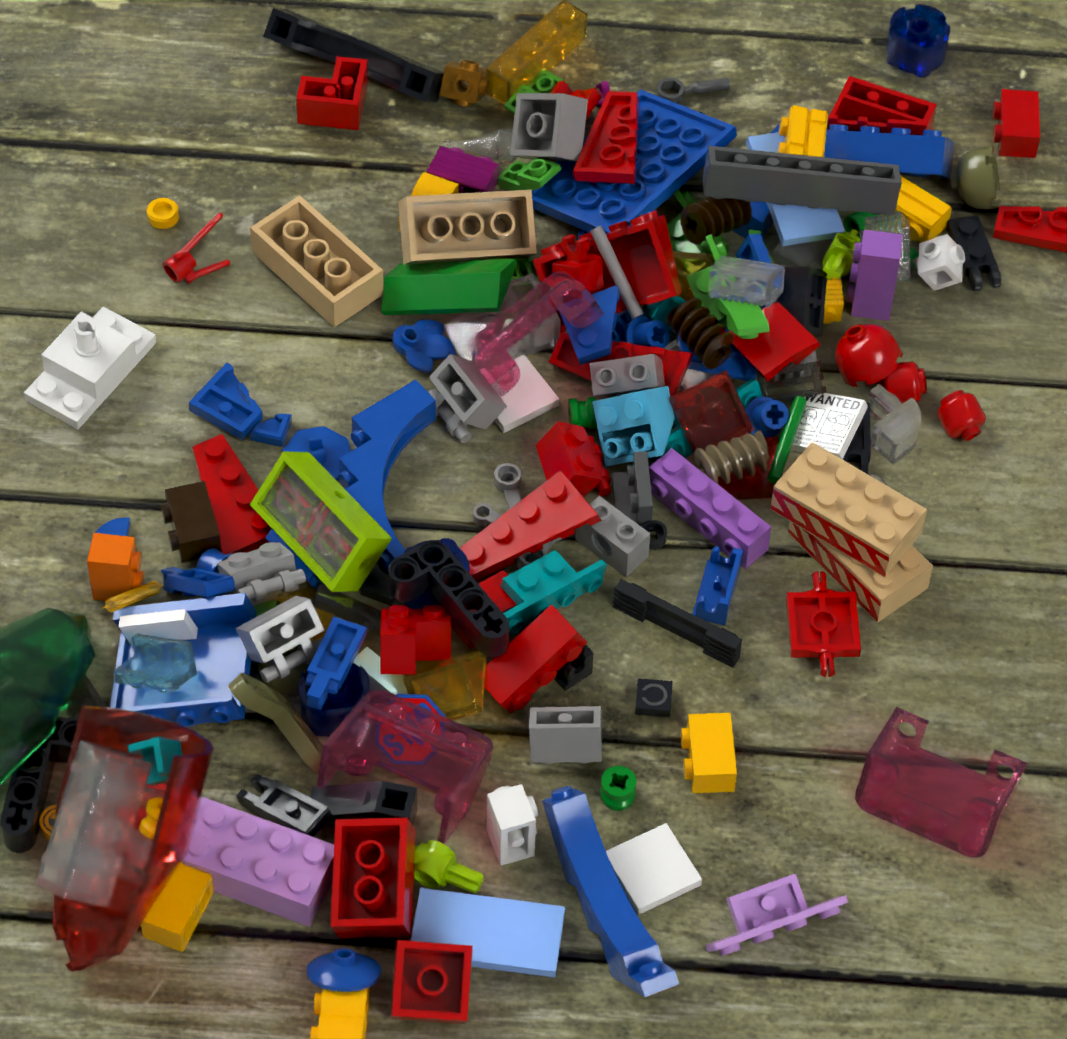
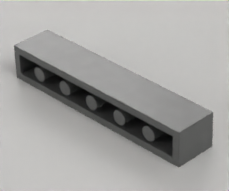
[702,146,902,215]

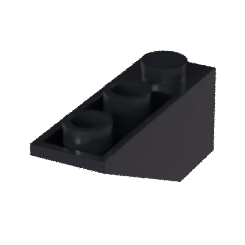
[310,781,418,826]

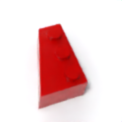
[826,76,937,135]

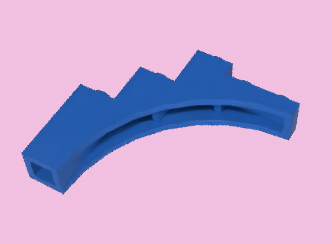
[338,379,436,571]

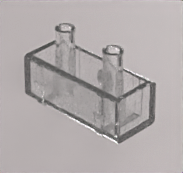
[36,740,167,907]

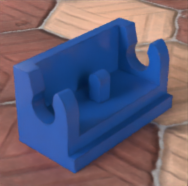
[693,546,743,626]

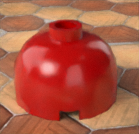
[835,324,903,387]

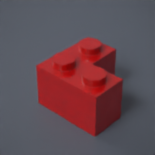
[296,56,368,130]
[380,605,451,675]

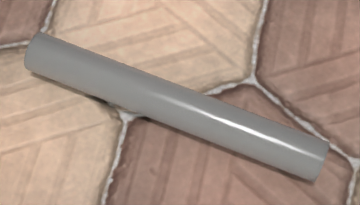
[590,225,644,319]

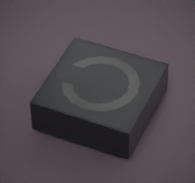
[635,678,673,717]

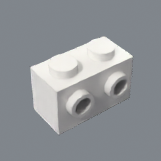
[486,784,538,866]

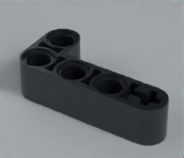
[389,540,509,657]
[0,715,93,853]

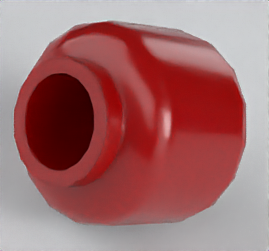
[878,361,927,406]
[937,390,986,442]

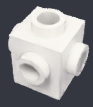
[916,234,965,291]

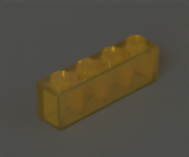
[486,0,587,105]

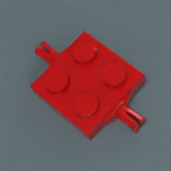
[786,571,861,677]

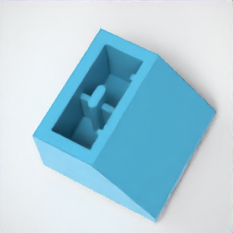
[592,386,675,467]

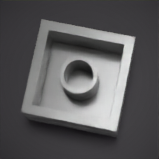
[510,93,588,162]

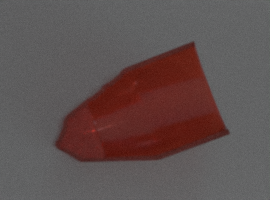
[53,706,214,972]

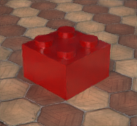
[390,940,473,1024]

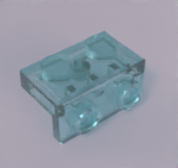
[113,634,197,693]

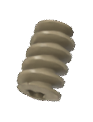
[694,431,769,484]

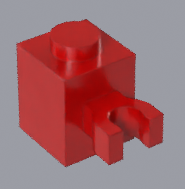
[552,234,604,299]

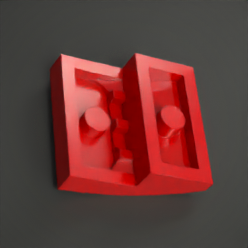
[729,302,820,382]

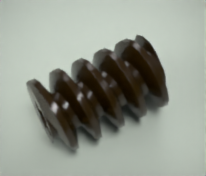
[681,196,752,245]
[665,298,734,369]

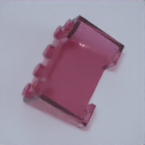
[468,271,604,397]
[855,707,1028,858]

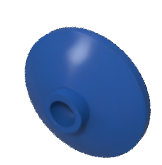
[307,948,381,992]

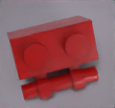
[535,421,611,497]

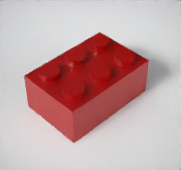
[330,818,416,938]

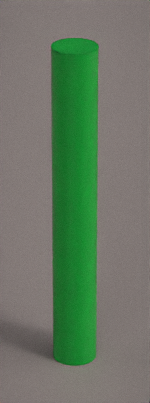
[767,396,807,484]

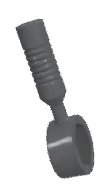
[657,78,730,104]

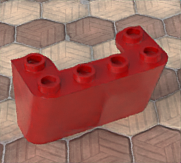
[533,210,682,334]

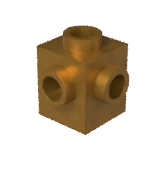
[440,60,489,107]

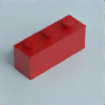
[475,604,588,714]

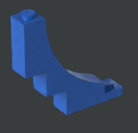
[542,786,679,997]

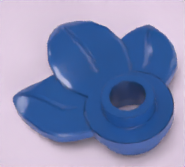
[392,319,456,374]

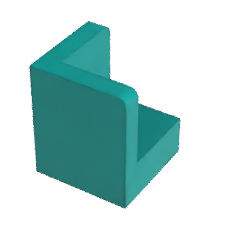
[128,737,186,786]

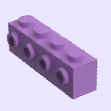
[649,448,771,569]

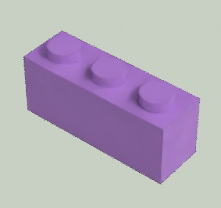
[846,230,903,321]

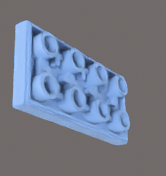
[746,132,845,246]
[411,888,565,978]

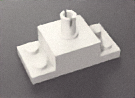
[24,307,157,430]

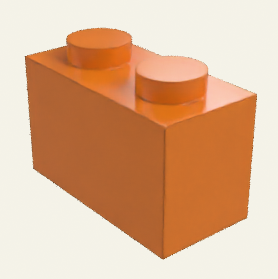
[87,533,144,603]

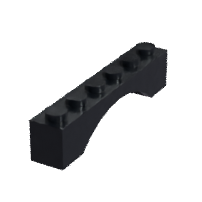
[263,8,444,102]

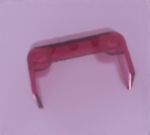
[316,690,493,844]

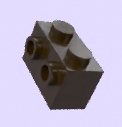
[161,481,221,563]

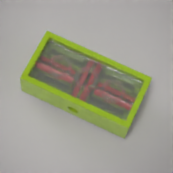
[250,451,392,592]

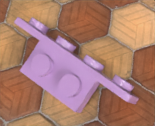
[705,874,848,956]

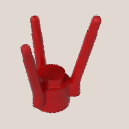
[162,212,230,284]

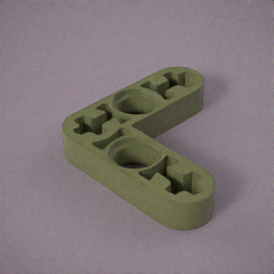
[228,672,334,775]

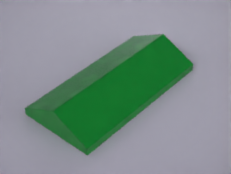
[381,259,517,315]

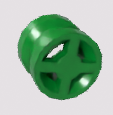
[568,397,598,430]
[600,766,637,811]

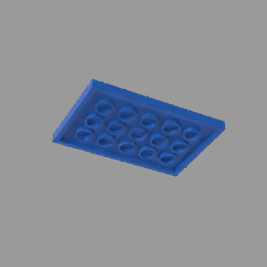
[532,89,737,234]

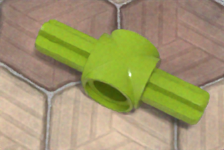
[822,229,861,280]
[414,840,484,893]

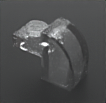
[868,384,921,464]

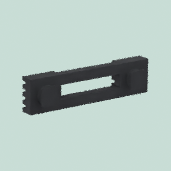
[613,579,742,668]

